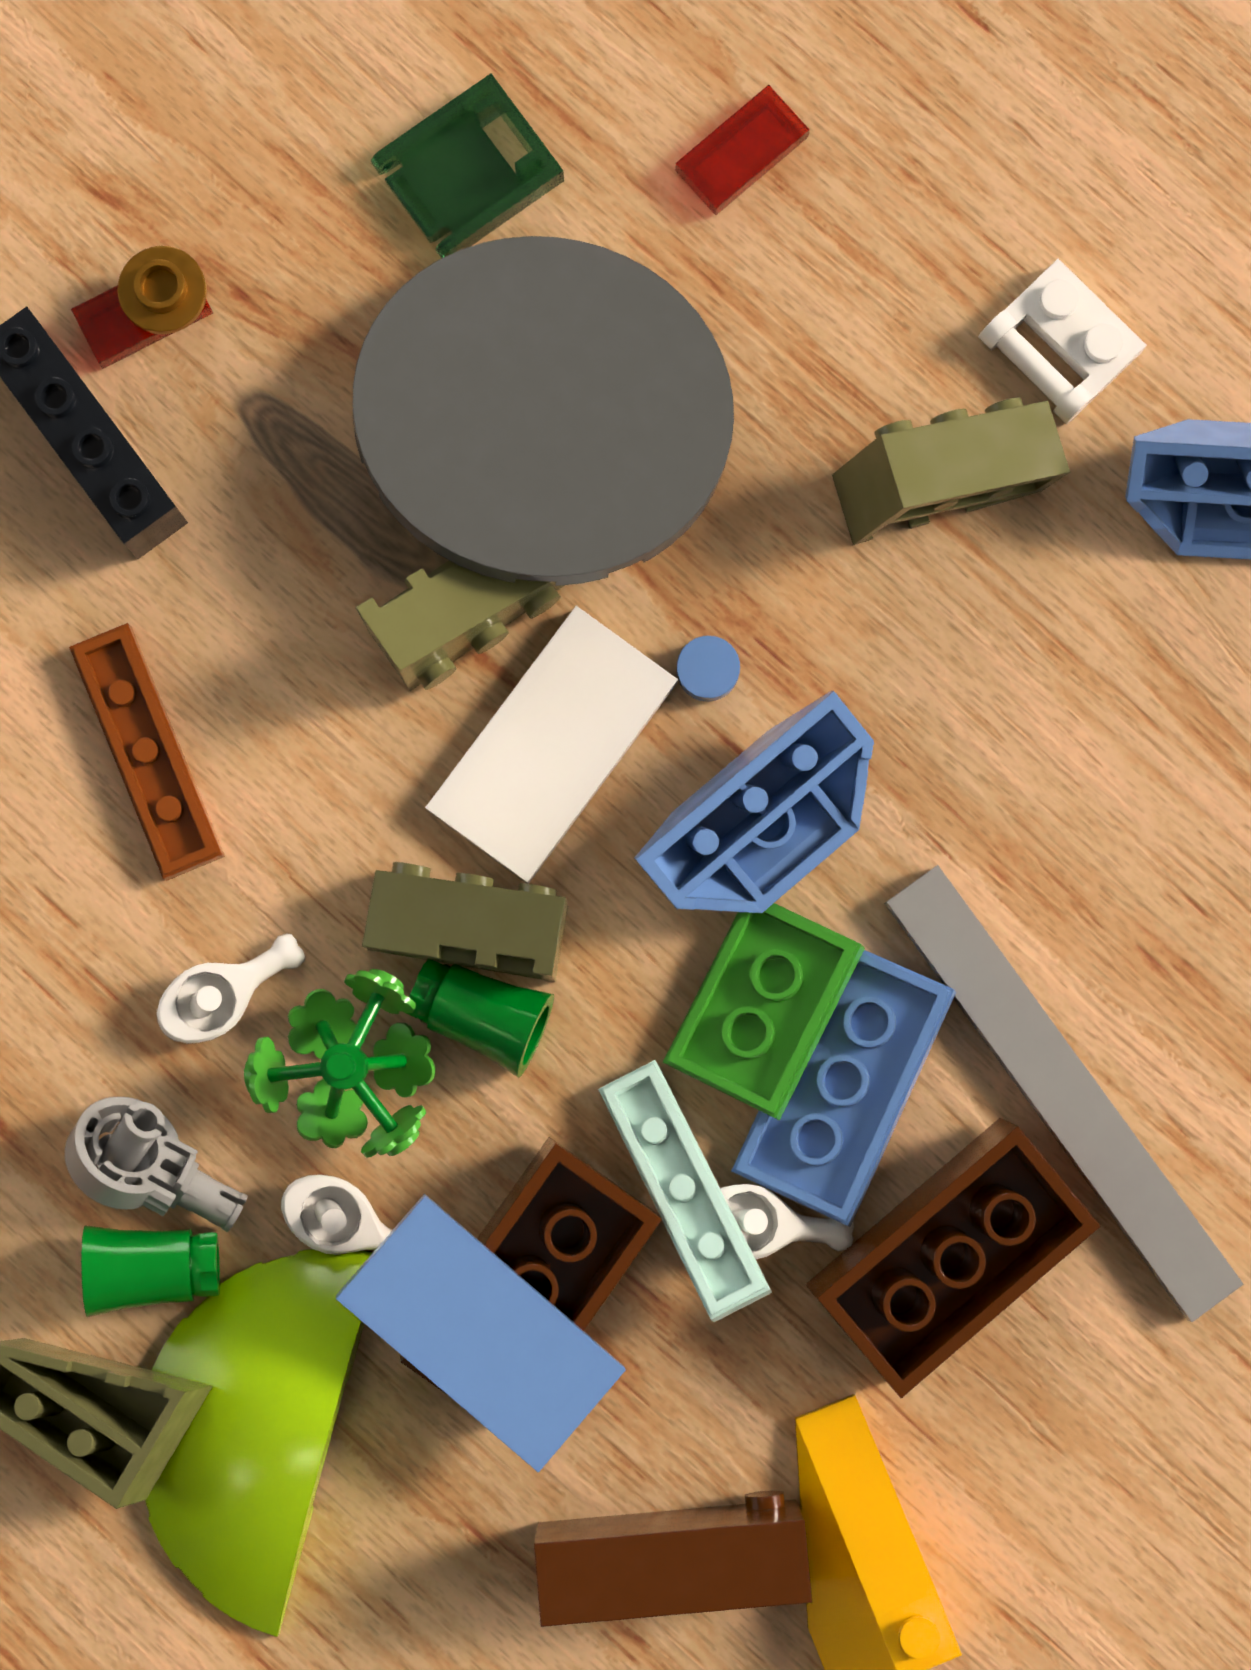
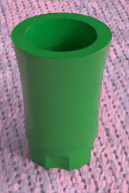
[406,959,554,1078]
[81,1225,220,1318]

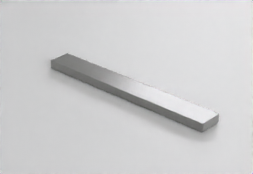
[884,865,1244,1322]

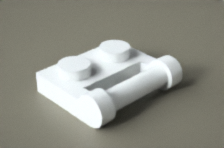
[978,259,1147,425]

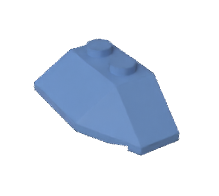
[1125,419,1251,560]
[634,691,874,913]

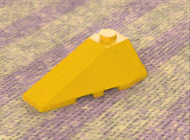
[795,1394,962,1670]

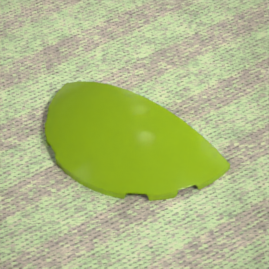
[145,1249,373,1637]

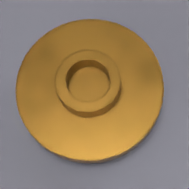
[117,246,207,334]

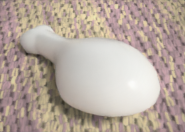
[157,933,305,1044]
[281,1174,392,1255]
[720,1184,854,1259]

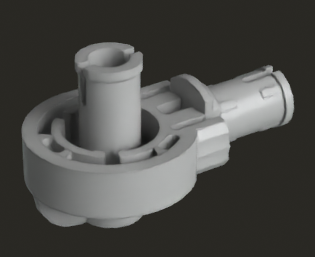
[65,1097,248,1232]

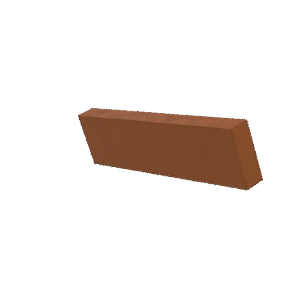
[69,623,225,881]

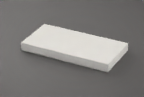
[425,606,678,884]

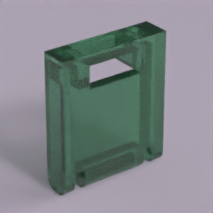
[371,73,564,259]

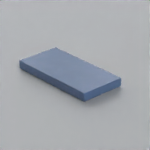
[731,950,956,1227]
[336,1193,626,1473]

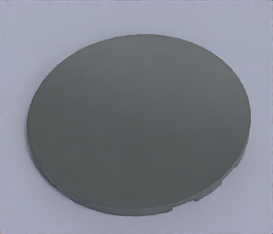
[353,236,734,586]

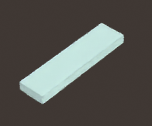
[598,1060,772,1322]

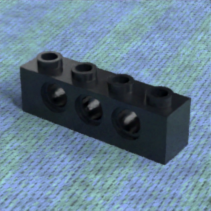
[0,306,188,559]

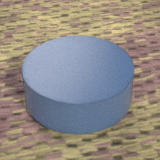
[677,636,740,701]

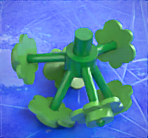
[244,969,436,1158]

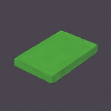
[663,903,865,1121]

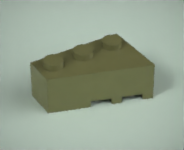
[832,398,1070,545]
[355,561,565,691]
[362,862,568,982]
[0,1338,213,1509]

